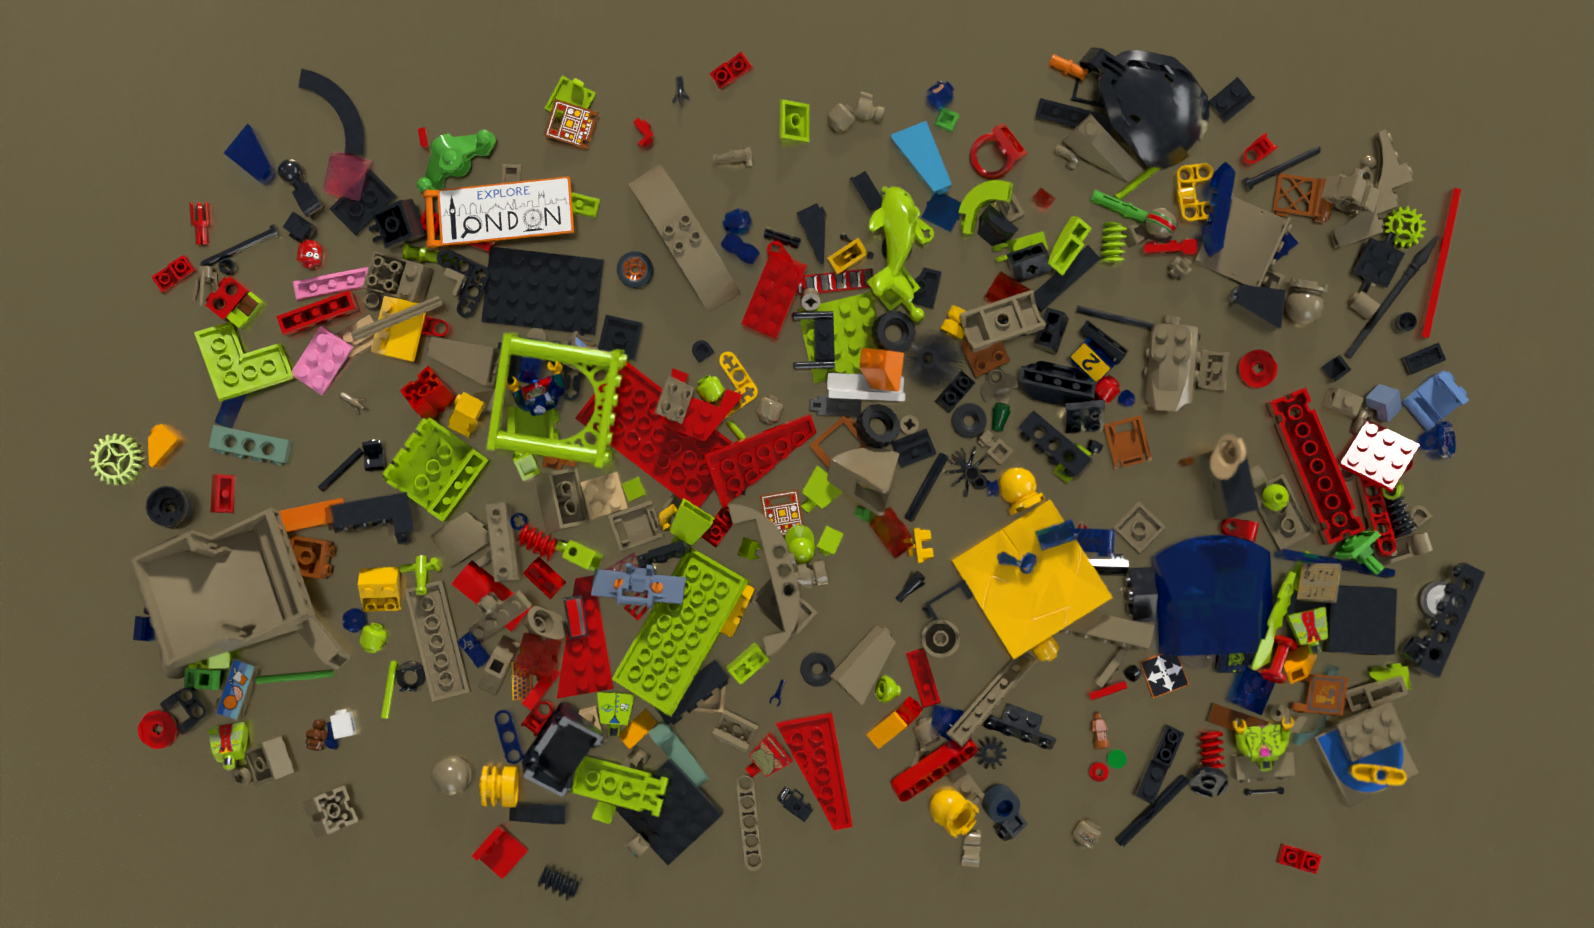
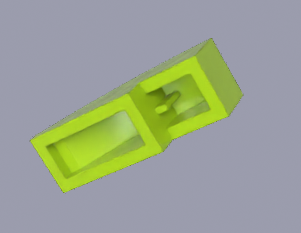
[1048,216,1092,275]

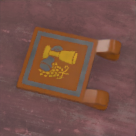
[1292,674,1349,716]

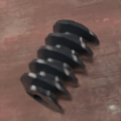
[1384,496,1417,539]
[538,865,582,901]

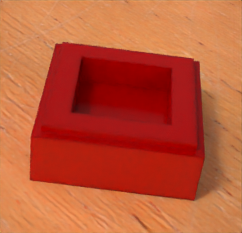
[418,127,430,150]

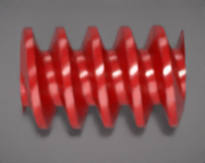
[515,523,557,562]
[1199,731,1225,769]

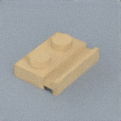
[336,314,375,358]

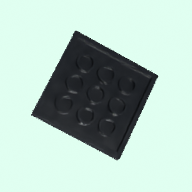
[615,758,723,866]

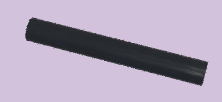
[318,447,364,492]

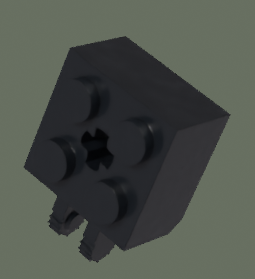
[368,199,425,249]

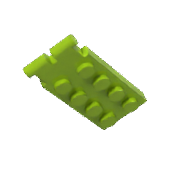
[570,756,669,816]

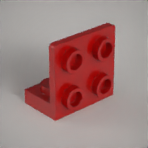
[472,825,528,879]

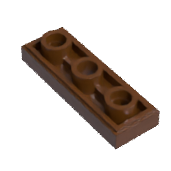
[1207,703,1269,731]

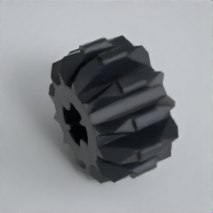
[975,737,1007,769]

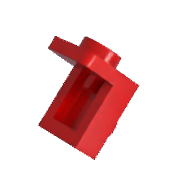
[633,117,654,150]
[896,696,923,731]

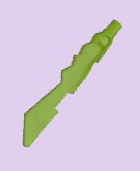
[1251,571,1296,670]

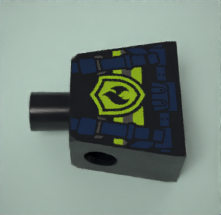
[1214,636,1256,673]

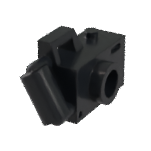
[777,787,813,823]

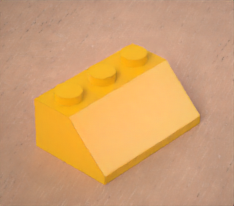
[370,296,426,362]

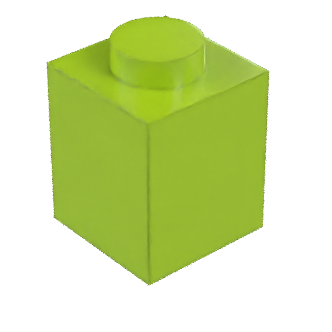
[817,526,844,556]

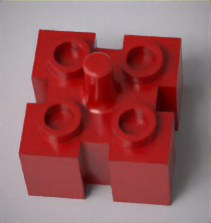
[400,365,456,420]

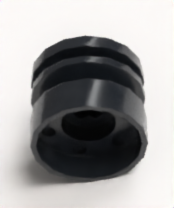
[146,486,194,529]

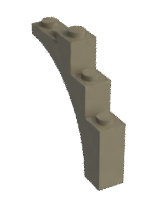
[1330,129,1413,250]

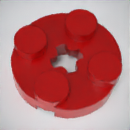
[1238,349,1278,388]
[138,710,178,749]

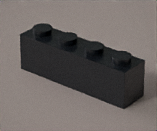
[653,659,730,725]

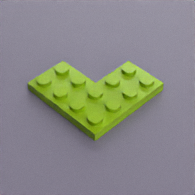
[194,321,293,402]

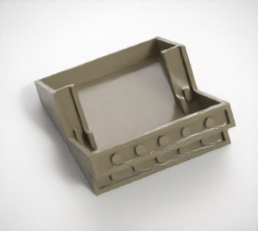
[132,508,315,668]

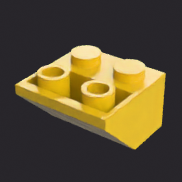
[358,567,402,612]

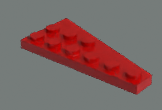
[703,414,817,508]
[557,575,614,699]
[775,712,853,831]

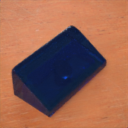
[215,394,246,428]

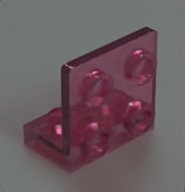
[323,151,373,201]

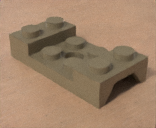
[959,290,1046,353]

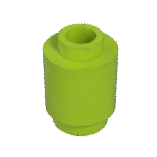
[1382,480,1404,500]

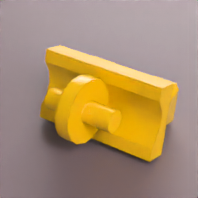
[901,528,934,563]

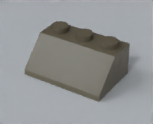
[534,467,590,533]

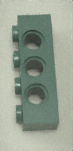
[209,425,292,466]

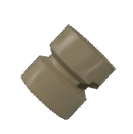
[797,560,828,589]

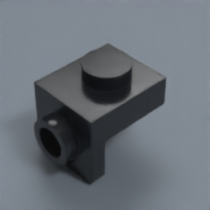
[362,440,385,471]

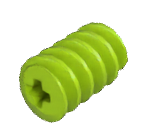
[1100,222,1127,263]

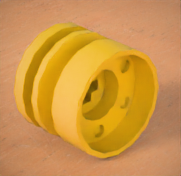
[479,766,519,807]

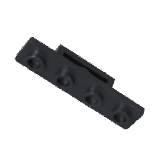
[982,703,1057,750]

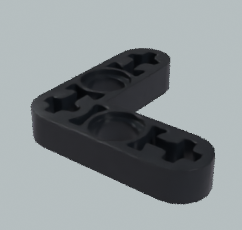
[436,249,490,318]

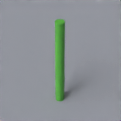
[255,669,334,684]

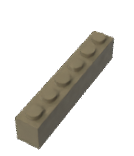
[1059,612,1155,652]

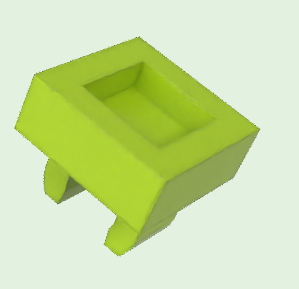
[737,537,763,560]

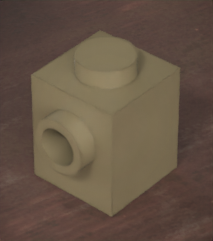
[473,390,504,415]

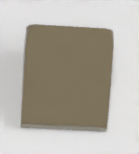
[1121,222,1150,248]

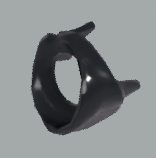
[395,661,425,692]

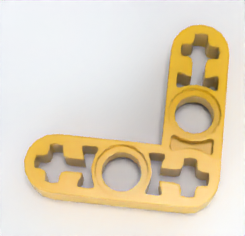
[714,352,758,419]

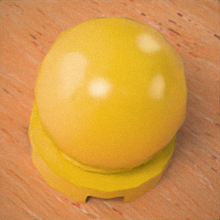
[999,467,1045,516]
[930,789,979,838]

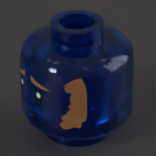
[926,80,954,109]

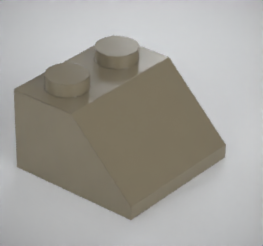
[245,736,294,787]

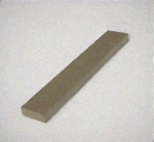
[947,652,1037,747]

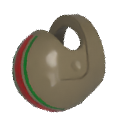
[1145,208,1178,241]

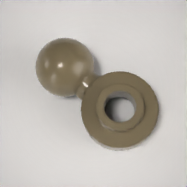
[1361,156,1377,184]
[221,760,251,787]

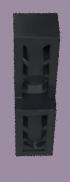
[1034,245,1101,312]

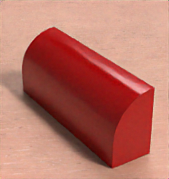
[451,560,532,632]

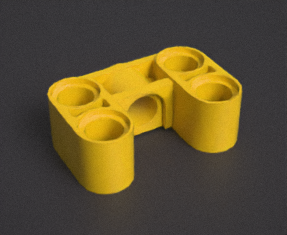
[1174,163,1218,223]

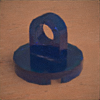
[1419,420,1456,459]

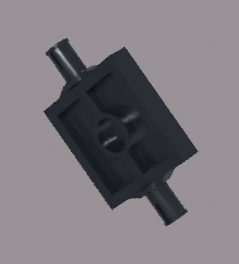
[1353,231,1405,293]

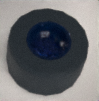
[982,785,1020,823]

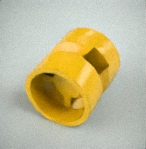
[940,305,966,340]

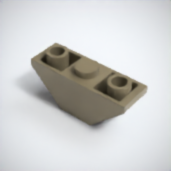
[478,635,521,696]

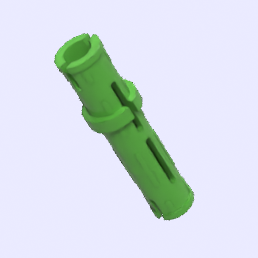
[1090,189,1148,223]

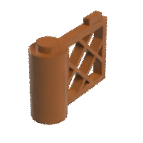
[1273,173,1333,223]

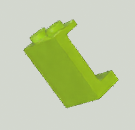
[507,406,559,440]

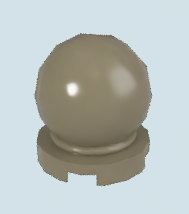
[1286,279,1329,325]
[431,756,472,796]

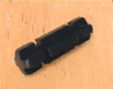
[764,227,801,248]

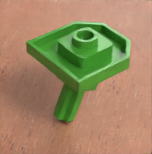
[1335,531,1384,575]

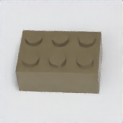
[1333,702,1407,761]

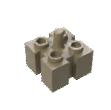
[1321,168,1380,213]
[302,785,358,839]

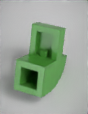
[184,667,221,690]

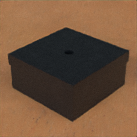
[1200,451,1260,520]
[1321,585,1397,655]

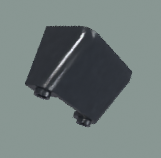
[522,702,604,797]

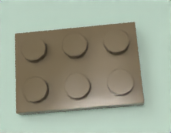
[750,579,818,640]

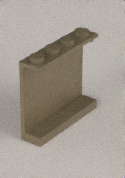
[1194,191,1292,287]

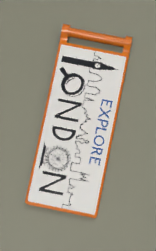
[422,176,574,248]

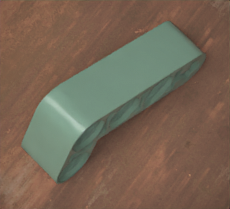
[648,720,710,787]

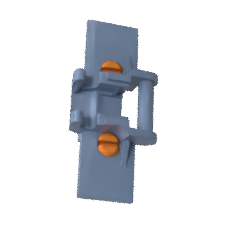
[591,563,686,608]

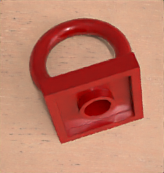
[969,124,1028,179]

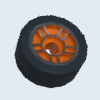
[617,251,653,288]

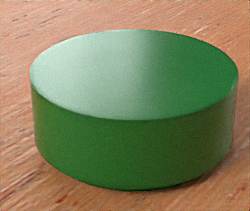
[1107,749,1127,769]

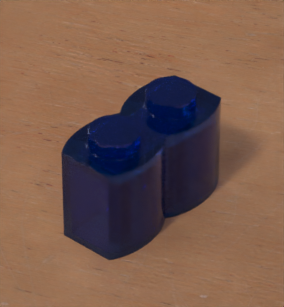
[721,233,760,267]

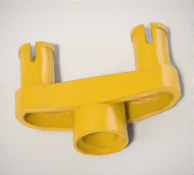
[1348,764,1406,785]

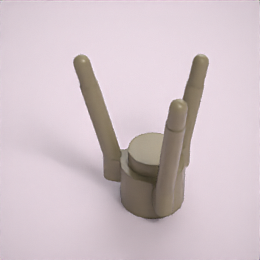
[192,266,223,307]

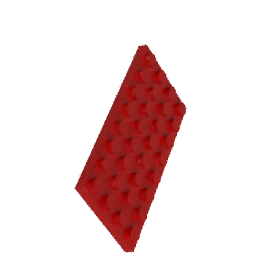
[575,362,733,508]

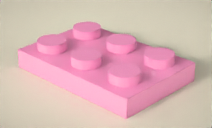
[292,326,354,395]

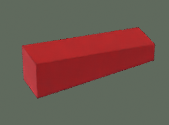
[521,666,560,712]

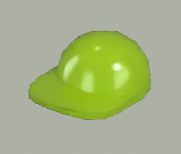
[785,525,816,565]

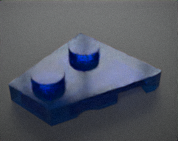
[931,705,964,743]

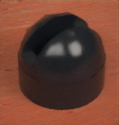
[218,258,234,274]
[1087,439,1104,455]
[1124,665,1142,682]

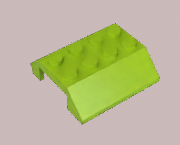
[382,417,488,522]

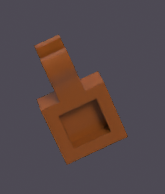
[542,456,577,470]

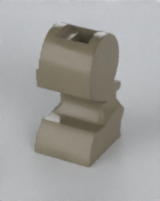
[1268,704,1308,734]
[960,831,981,867]

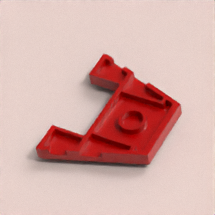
[669,368,743,442]

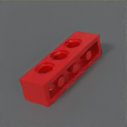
[276,290,359,336]

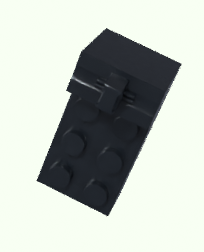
[325,492,414,545]

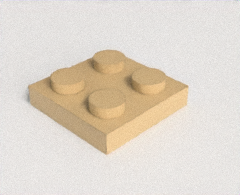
[580,472,628,519]

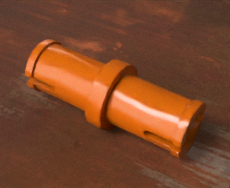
[1049,54,1089,81]

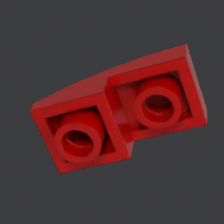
[709,51,753,89]
[151,255,194,294]
[701,505,733,548]
[1276,844,1322,874]

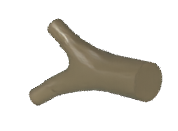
[339,392,365,415]
[910,740,930,768]

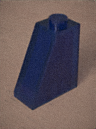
[224,123,275,184]

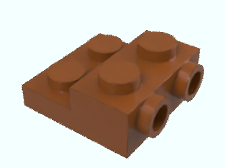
[290,535,334,579]

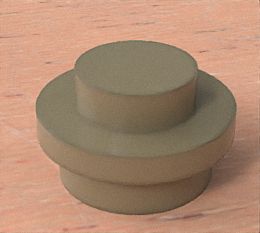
[363,291,383,311]

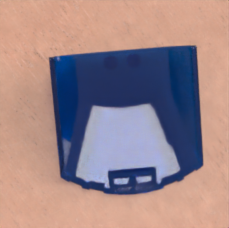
[1154,535,1274,656]

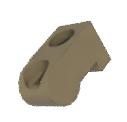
[625,833,651,858]

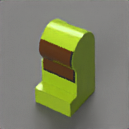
[226,292,263,330]

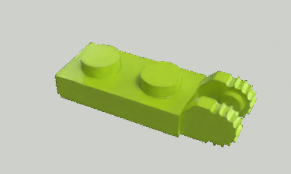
[992,231,1049,263]

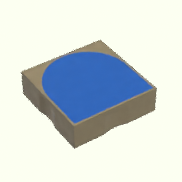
[1310,706,1419,807]

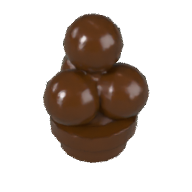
[305,719,328,751]

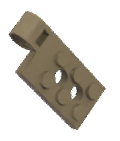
[1250,465,1315,551]

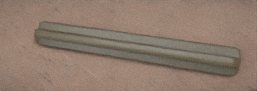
[351,296,442,341]

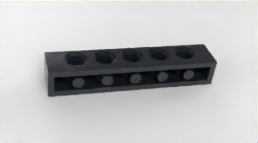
[1412,563,1486,678]

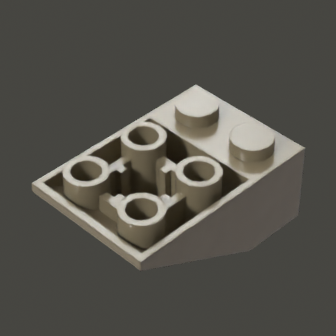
[362,251,433,304]

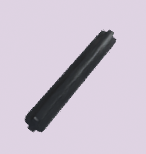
[1116,775,1189,847]

